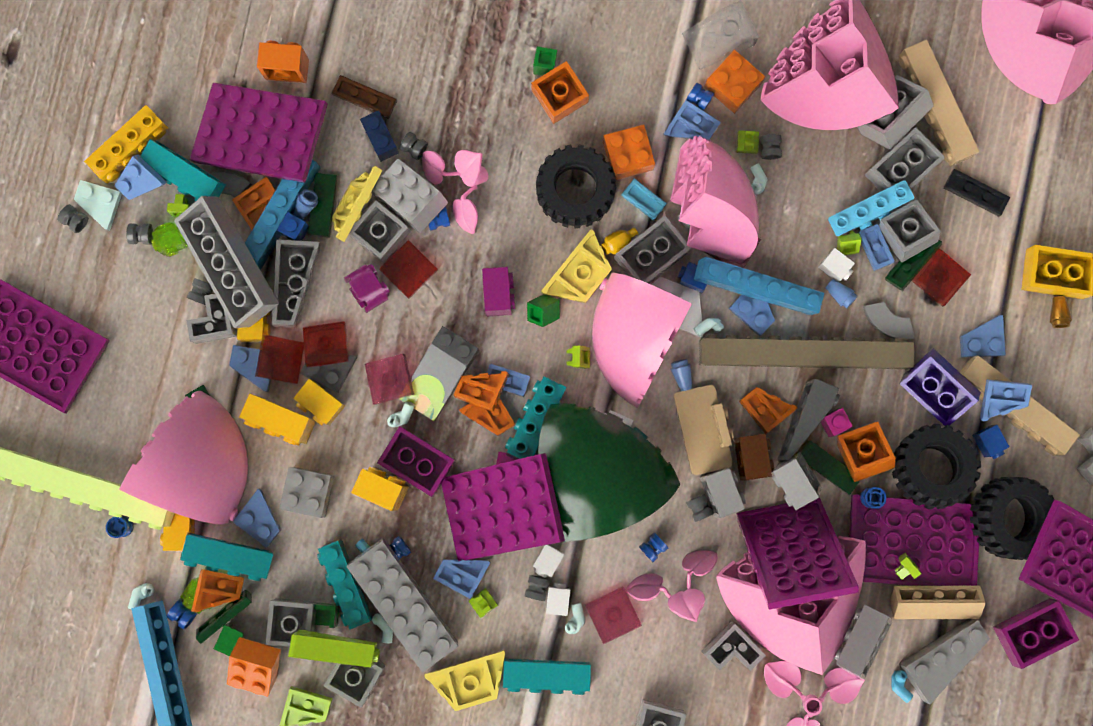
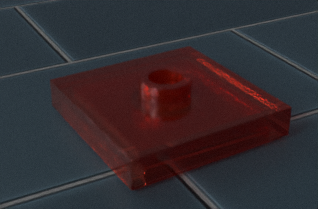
[379,240,438,299]
[912,248,971,307]
[303,321,349,368]
[255,335,305,384]

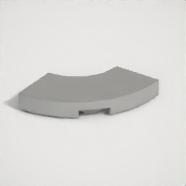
[863,302,914,340]

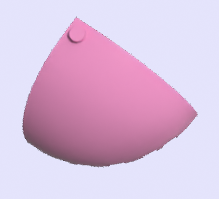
[761,0,899,130]
[982,0,1093,104]
[670,136,759,264]
[592,273,692,408]
[119,391,248,525]
[716,536,866,675]

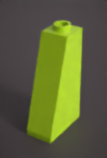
[288,629,380,667]

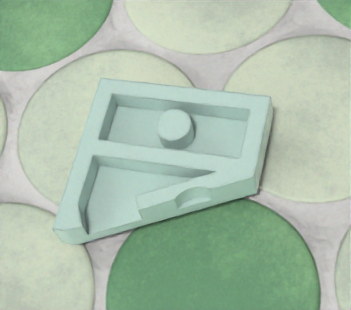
[74,180,122,231]

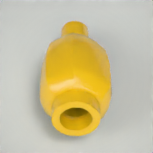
[601,227,638,255]

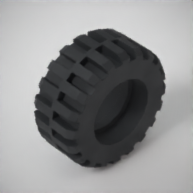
[536,144,616,229]
[892,424,981,509]
[970,477,1055,560]

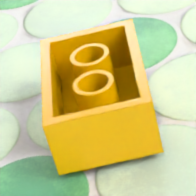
[1021,245,1093,299]
[239,393,316,446]
[351,466,409,511]

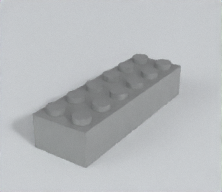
[174,196,279,328]
[346,537,458,672]

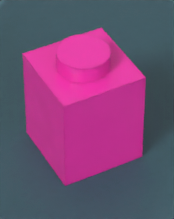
[821,408,853,437]

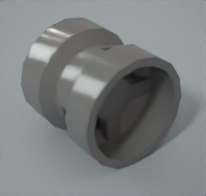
[399,132,428,160]
[760,134,782,160]
[57,204,89,233]
[126,223,154,245]
[187,278,213,305]
[686,494,714,522]
[525,575,550,601]

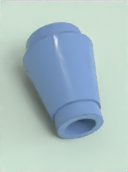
[293,189,318,220]
[825,279,858,309]
[670,359,693,391]

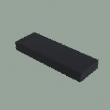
[943,169,1010,217]

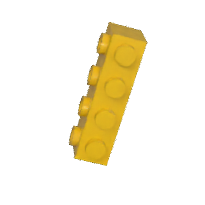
[84,105,168,184]

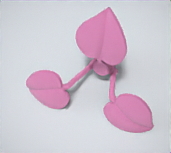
[422,150,488,234]
[626,550,718,622]
[764,661,865,726]

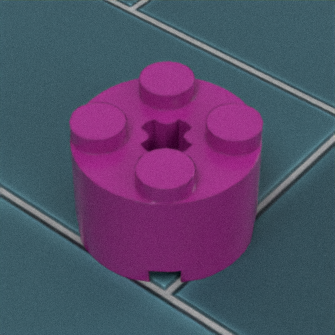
[344,264,389,313]

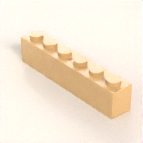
[899,40,979,167]
[960,355,1080,456]

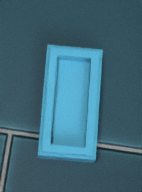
[621,178,667,221]

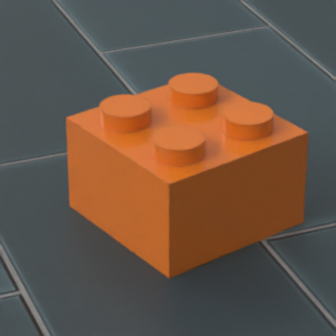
[257,40,309,83]
[704,49,766,114]
[531,61,589,124]
[603,125,655,180]
[837,421,896,482]
[227,637,281,697]

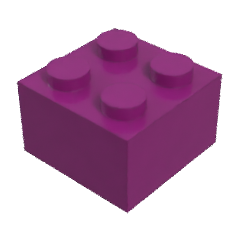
[482,267,515,317]

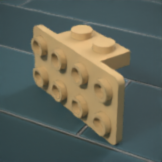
[674,385,734,475]

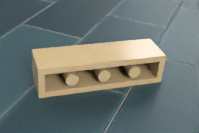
[890,586,985,619]

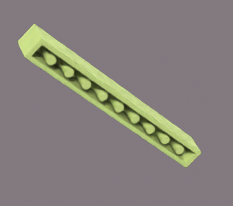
[0,447,174,530]

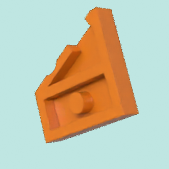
[232,177,276,230]
[453,371,509,411]
[739,387,798,434]
[459,398,516,436]
[191,569,244,612]

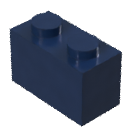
[360,110,399,162]

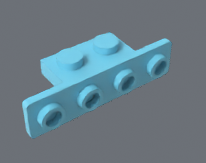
[828,180,914,237]

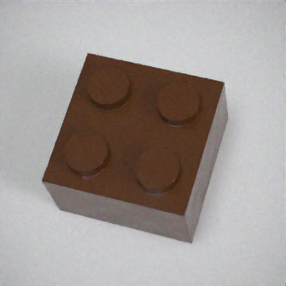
[734,434,774,481]

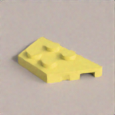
[332,166,383,242]
[541,229,612,303]
[424,650,505,711]

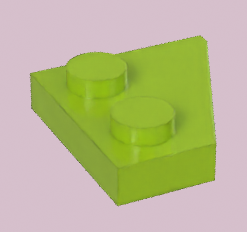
[279,686,333,726]

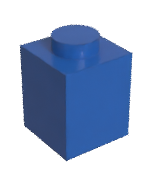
[277,212,309,241]
[678,262,707,294]
[972,424,1010,459]

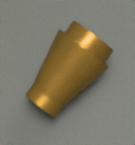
[1050,296,1072,329]

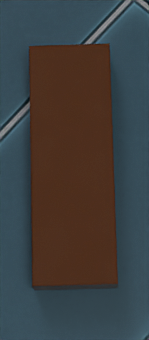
[332,75,397,119]

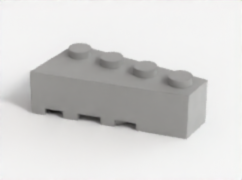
[272,240,320,328]
[899,619,990,705]

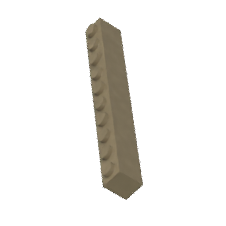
[699,335,914,369]

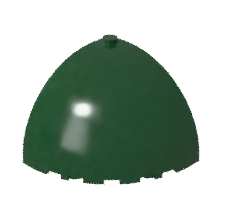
[538,403,680,542]

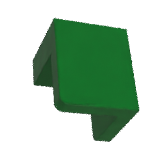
[533,46,557,76]
[527,294,560,327]
[314,602,340,628]
[213,623,244,656]

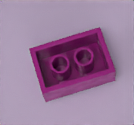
[377,426,456,497]
[993,598,1079,669]

